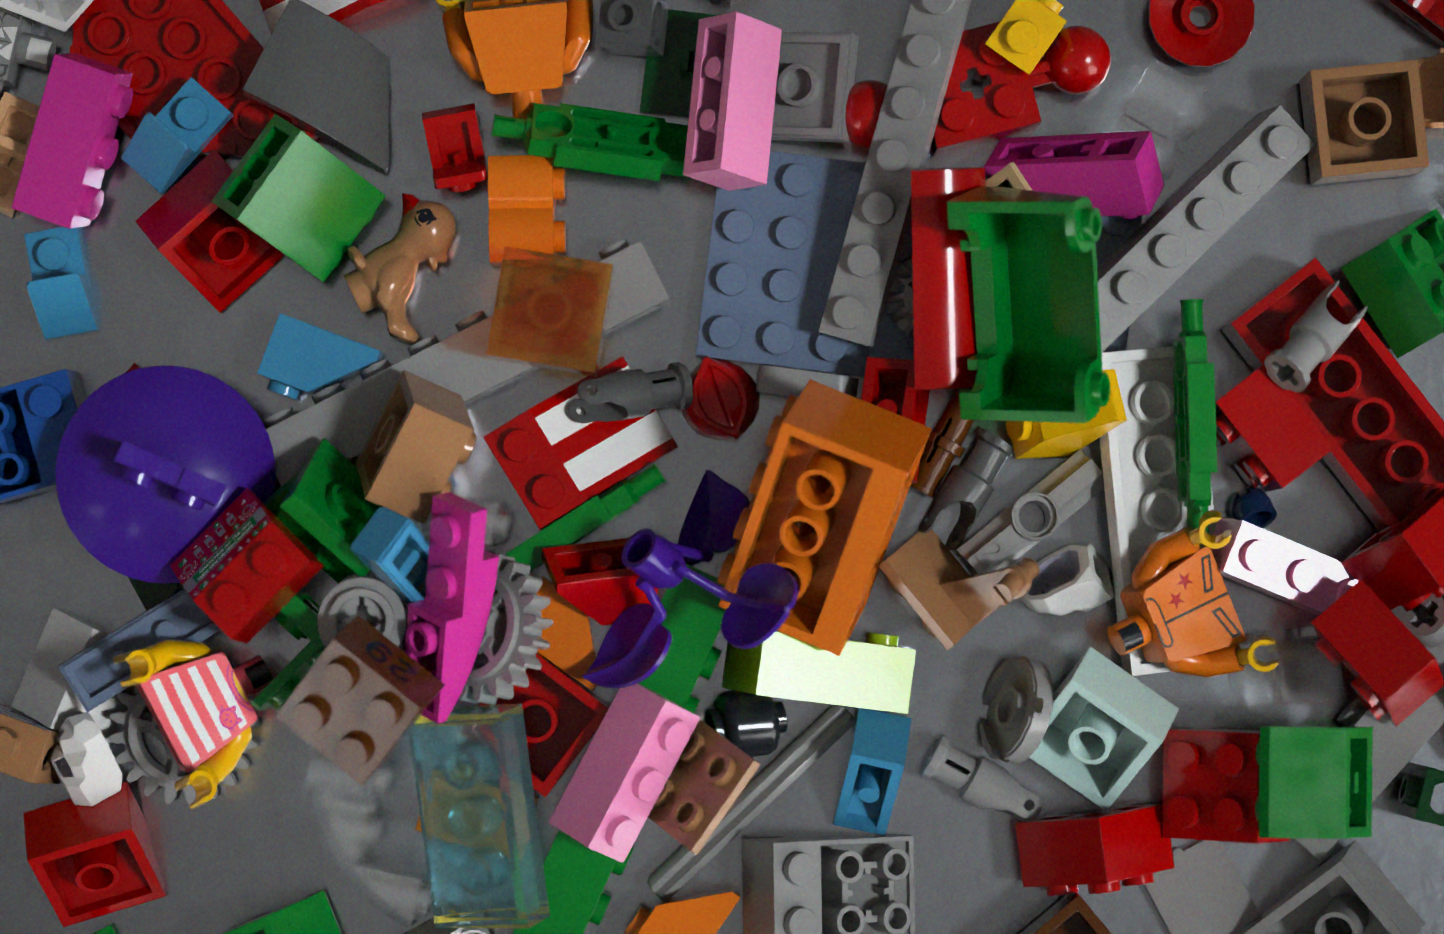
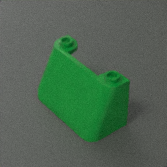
[947,187,1110,423]

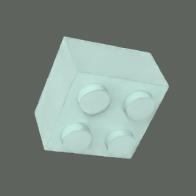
[1029,646,1179,811]

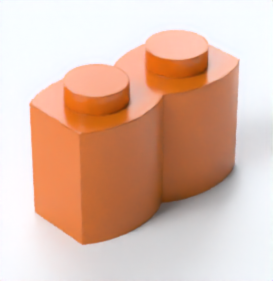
[488,155,566,267]

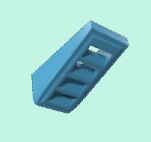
[351,507,429,605]

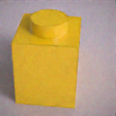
[1006,369,1127,459]

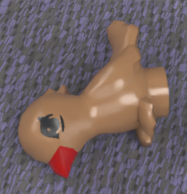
[343,193,456,344]

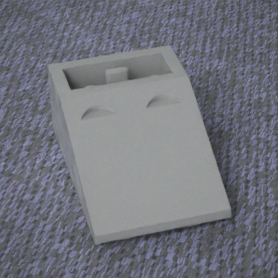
[742,835,915,934]

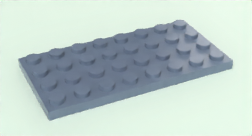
[696,151,1142,390]

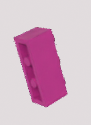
[11,53,133,229]

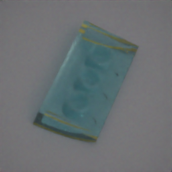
[409,704,550,929]

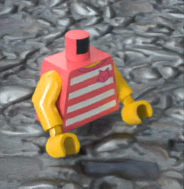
[113,639,273,809]

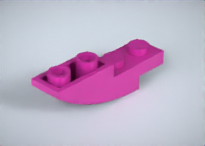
[405,492,499,724]

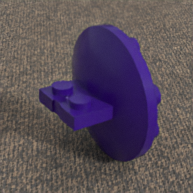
[55,365,276,583]

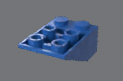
[0,369,87,503]

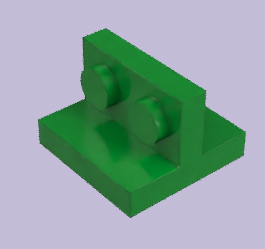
[264,438,382,584]

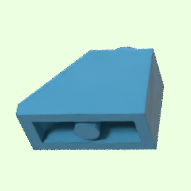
[257,313,386,400]
[833,708,912,836]

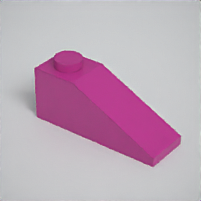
[984,131,1164,219]

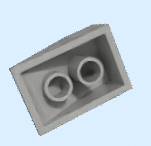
[1239,840,1425,934]

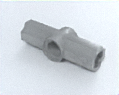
[955,449,1104,575]

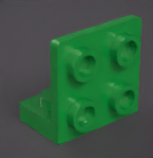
[250,588,326,711]

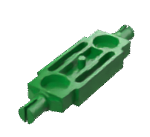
[491,103,688,181]
[1173,299,1217,534]
[494,463,666,593]

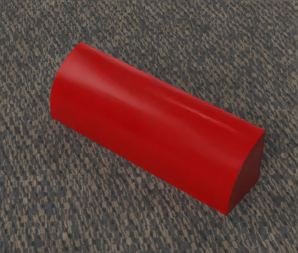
[911,167,986,390]

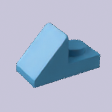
[121,77,234,195]
[24,227,99,340]

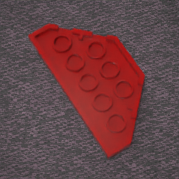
[69,0,319,158]

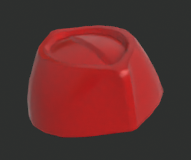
[682,355,760,441]

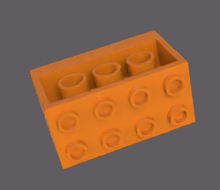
[717,379,932,656]

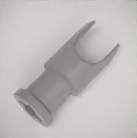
[1264,280,1368,392]
[920,734,1042,821]

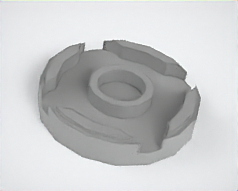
[979,656,1054,765]

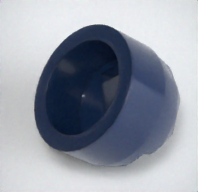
[1230,486,1277,529]

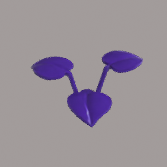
[582,470,798,688]

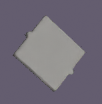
[1144,840,1261,934]

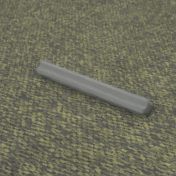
[647,705,855,901]

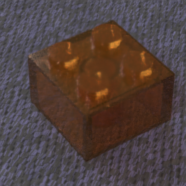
[486,246,615,377]

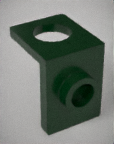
[1398,763,1444,826]

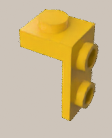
[985,0,1067,75]

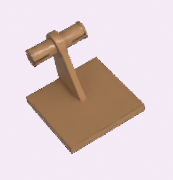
[879,529,1039,651]
[648,719,761,855]

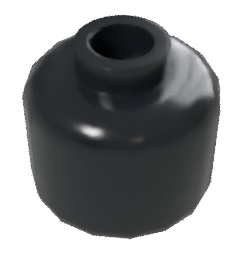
[704,690,788,758]

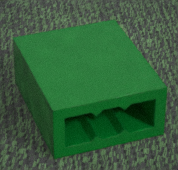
[211,114,386,282]

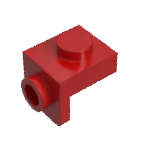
[422,103,488,192]

